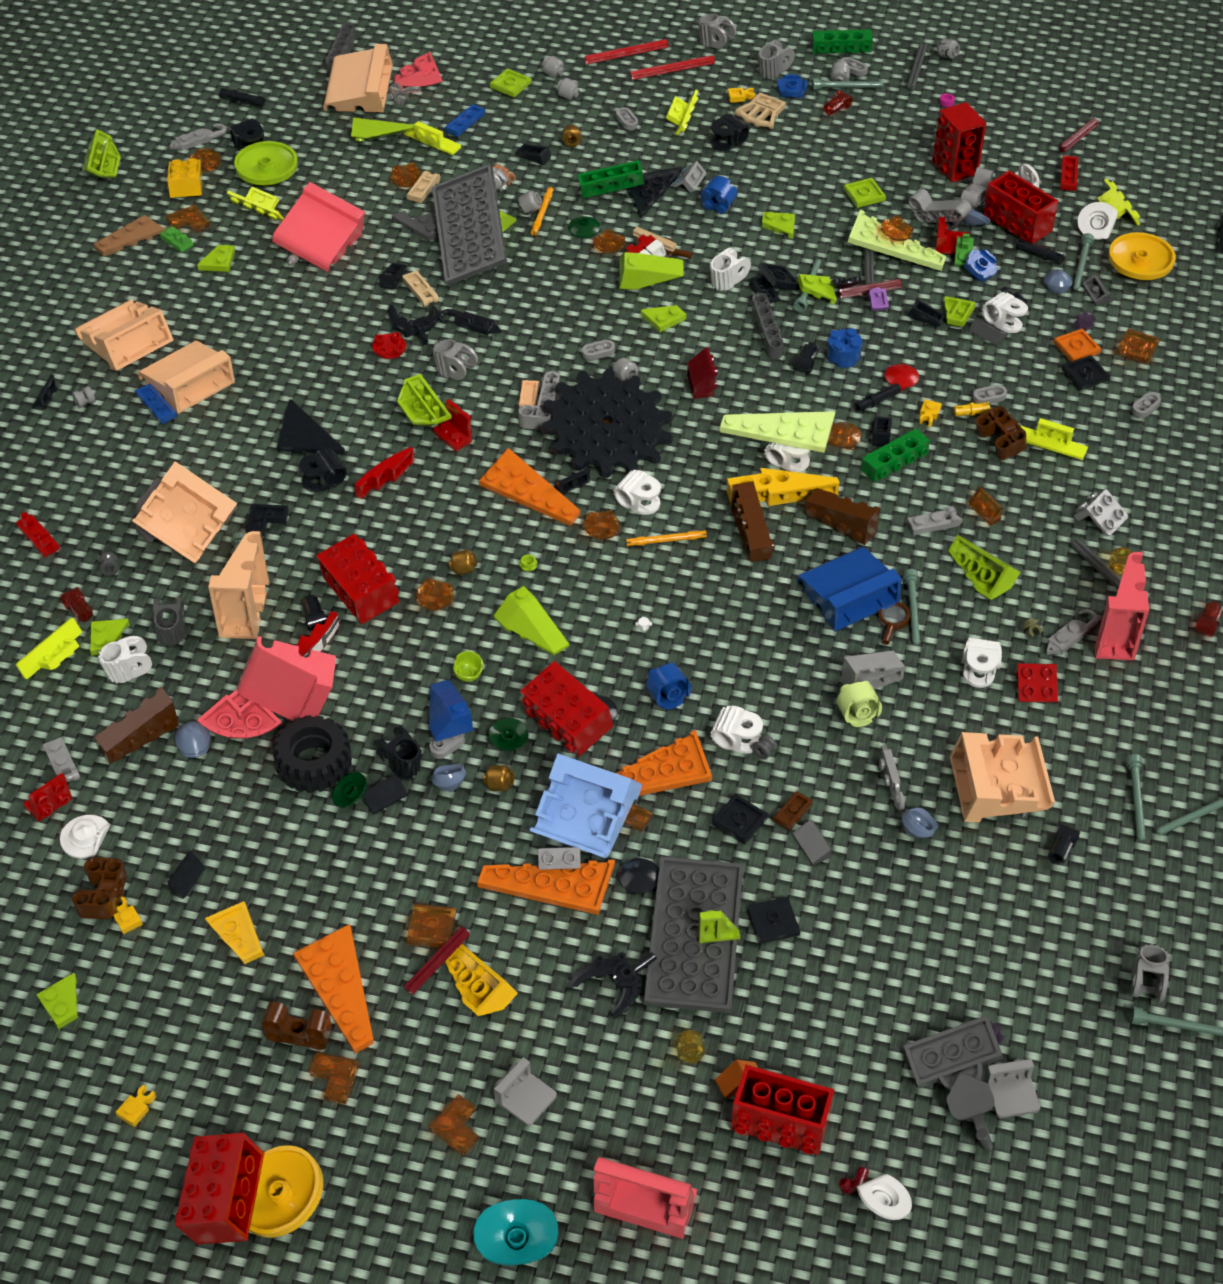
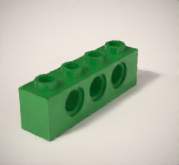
[811,29,873,54]
[578,160,644,199]
[861,428,930,482]

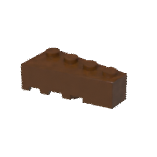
[731,481,775,562]
[804,488,880,545]
[94,687,179,764]

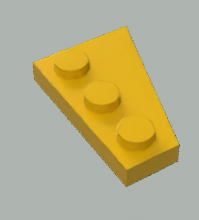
[205,901,265,964]

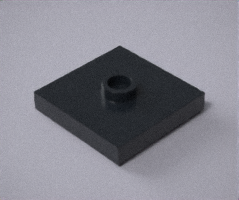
[758,262,800,290]
[1061,355,1110,391]
[712,794,769,845]
[747,897,800,944]

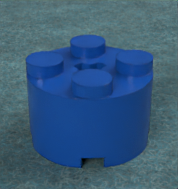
[701,176,738,214]
[827,328,862,368]
[646,663,692,710]

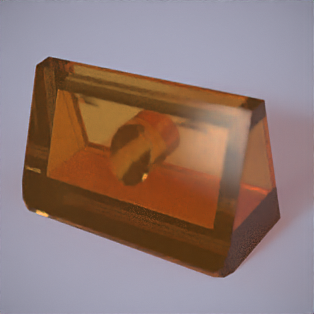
[968,486,1003,526]

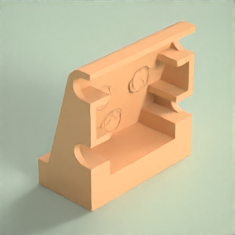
[323,44,393,112]
[75,299,173,371]
[138,341,235,414]
[132,462,237,564]
[209,531,269,639]
[950,732,1055,823]

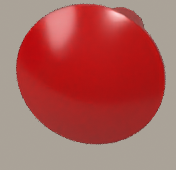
[372,332,406,359]
[884,364,919,391]

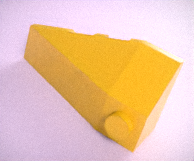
[445,944,518,1016]

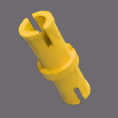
[953,402,990,417]

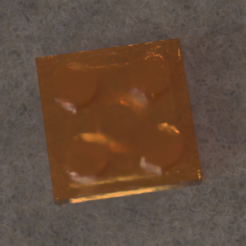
[1116,329,1160,364]
[407,904,456,948]

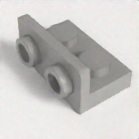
[538,847,581,870]

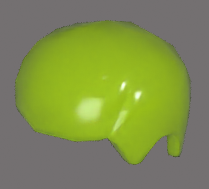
[453,651,483,682]

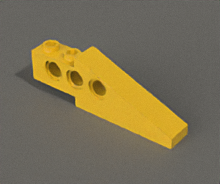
[727,468,840,506]

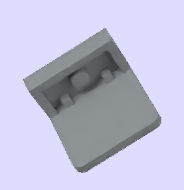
[1074,489,1128,536]
[494,1057,557,1126]
[985,1059,1040,1118]

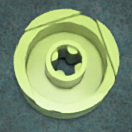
[837,681,882,727]

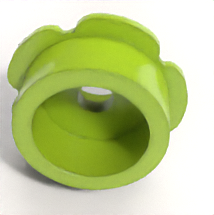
[519,554,537,571]

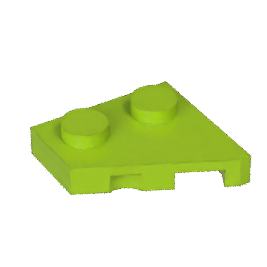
[762,212,795,239]
[197,245,235,272]
[797,274,837,304]
[944,296,976,327]
[641,305,687,332]
[90,619,130,656]
[698,910,740,943]
[36,973,78,1029]

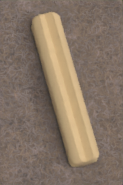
[633,227,677,252]

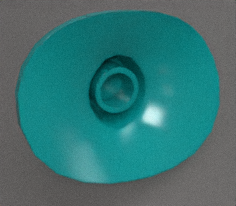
[474,1199,559,1265]

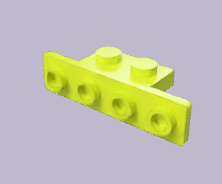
[665,90,698,136]
[404,121,461,155]
[1097,178,1140,226]
[227,187,284,221]
[1021,418,1088,460]
[16,618,82,679]

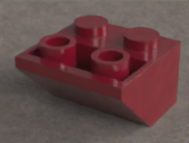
[687,348,718,399]

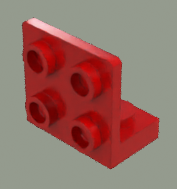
[935,217,969,254]
[433,399,472,452]
[23,773,72,822]

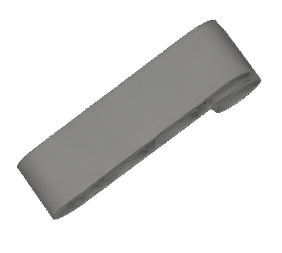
[960,167,994,208]
[909,188,972,223]
[518,371,560,430]

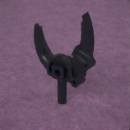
[388,305,439,345]
[567,952,657,1018]

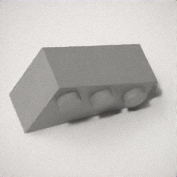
[841,650,905,690]

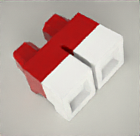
[626,235,666,257]

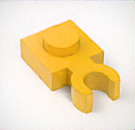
[728,87,755,103]
[919,399,942,427]
[114,896,143,934]
[116,1085,156,1127]

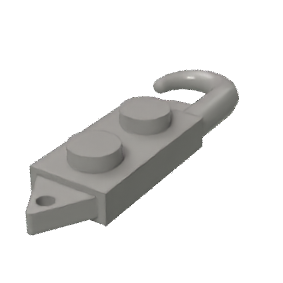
[169,124,227,151]
[1046,609,1099,655]
[879,745,905,811]

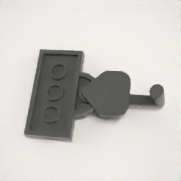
[904,1015,1004,1152]

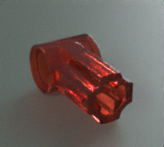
[823,90,853,116]
[60,587,94,623]
[1194,601,1222,638]

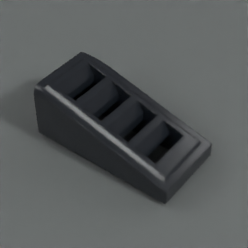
[515,144,551,165]
[379,263,407,290]
[749,275,780,304]
[907,299,946,327]
[872,417,892,446]

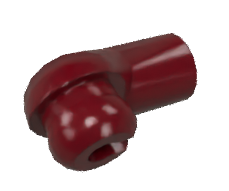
[839,1167,869,1194]

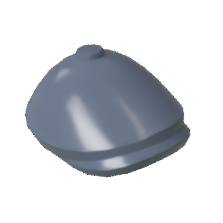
[962,209,991,226]
[1044,269,1073,293]
[175,721,211,758]
[431,763,466,792]
[902,808,938,839]

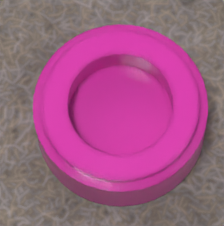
[939,93,955,107]

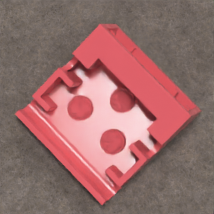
[272,182,365,272]
[1095,552,1149,661]
[237,636,336,722]
[594,1157,697,1239]

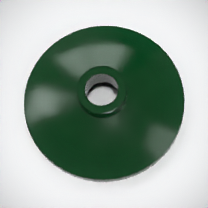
[568,216,600,238]
[489,718,529,751]
[332,772,367,808]

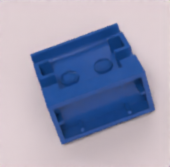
[797,547,901,632]

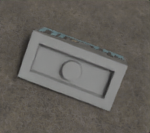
[672,161,707,193]

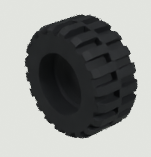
[272,716,352,793]

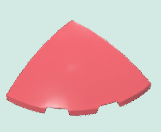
[394,52,442,87]
[197,689,282,739]

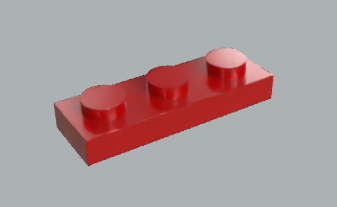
[1060,155,1078,191]

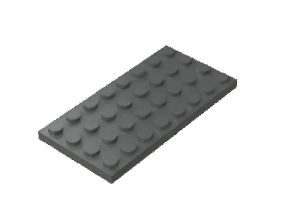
[432,164,508,285]
[644,856,744,1014]

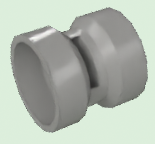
[72,386,96,409]

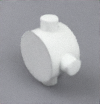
[635,617,652,631]

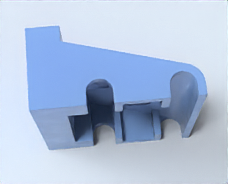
[530,754,643,858]

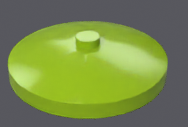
[234,141,298,185]

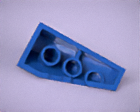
[429,679,473,742]

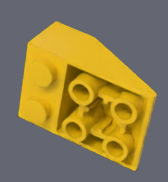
[167,158,202,198]

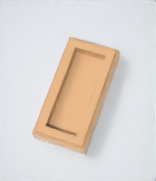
[519,380,540,408]

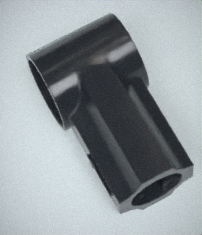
[793,342,819,374]
[302,595,327,631]
[1048,823,1081,865]

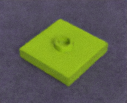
[490,68,532,97]
[843,178,886,208]

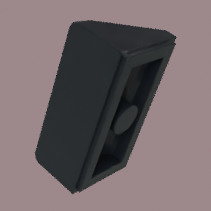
[32,375,57,411]
[553,468,590,494]
[362,774,408,815]
[168,851,205,899]

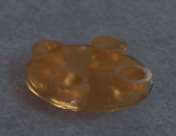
[391,163,422,187]
[881,215,914,241]
[593,229,625,253]
[828,422,862,450]
[584,510,620,539]
[416,578,454,610]

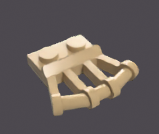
[735,93,786,129]

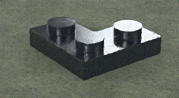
[246,504,289,536]

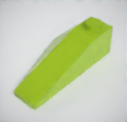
[351,118,415,142]
[619,252,683,290]
[948,535,1021,600]
[494,586,569,655]

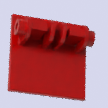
[1016,664,1058,702]

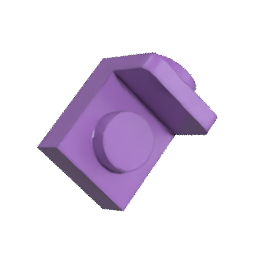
[867,288,889,311]

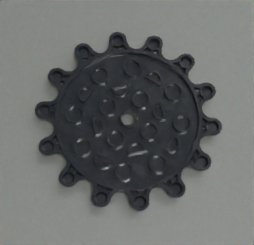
[540,368,673,478]

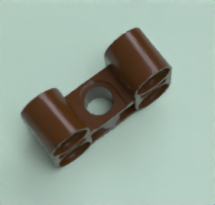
[976,406,1027,460]
[72,857,128,919]
[262,1001,332,1050]

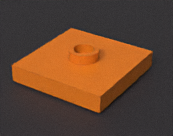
[1053,328,1102,362]

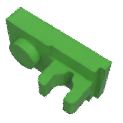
[160,226,194,253]
[954,234,974,268]

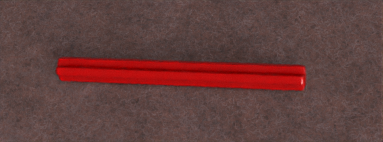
[584,39,668,64]
[630,55,715,80]

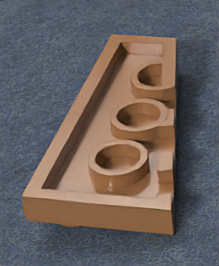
[93,215,165,256]

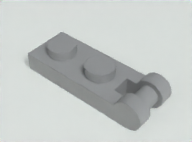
[907,506,962,535]
[43,737,80,782]

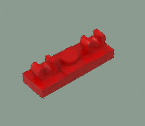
[15,512,60,558]

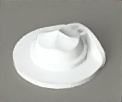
[1078,202,1118,240]
[60,815,111,859]
[856,1174,912,1220]

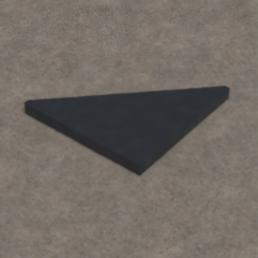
[627,167,683,218]
[277,399,345,455]

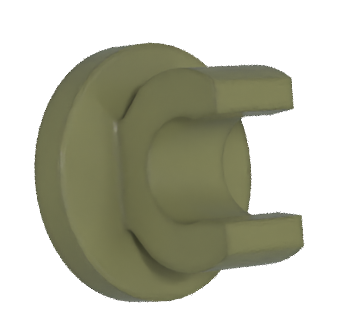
[1021,618,1042,638]

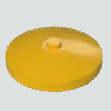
[1108,232,1176,280]
[249,1146,323,1238]

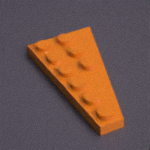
[479,448,580,526]
[616,730,712,796]
[477,860,615,915]
[293,924,374,1054]

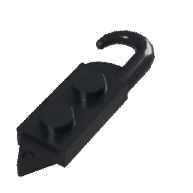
[439,309,501,336]

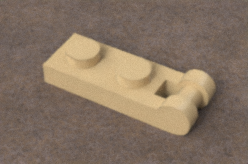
[407,171,440,203]
[402,270,439,308]

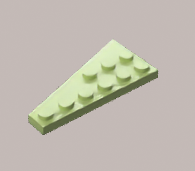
[848,210,946,271]
[720,411,835,453]

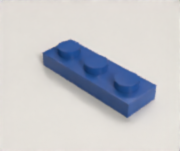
[445,104,485,137]
[135,383,177,424]

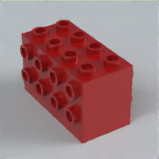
[932,102,987,183]
[983,170,1059,243]
[316,533,400,625]
[520,660,613,757]
[731,1065,835,1155]
[175,1133,265,1245]

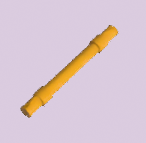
[531,187,554,236]
[626,530,707,547]

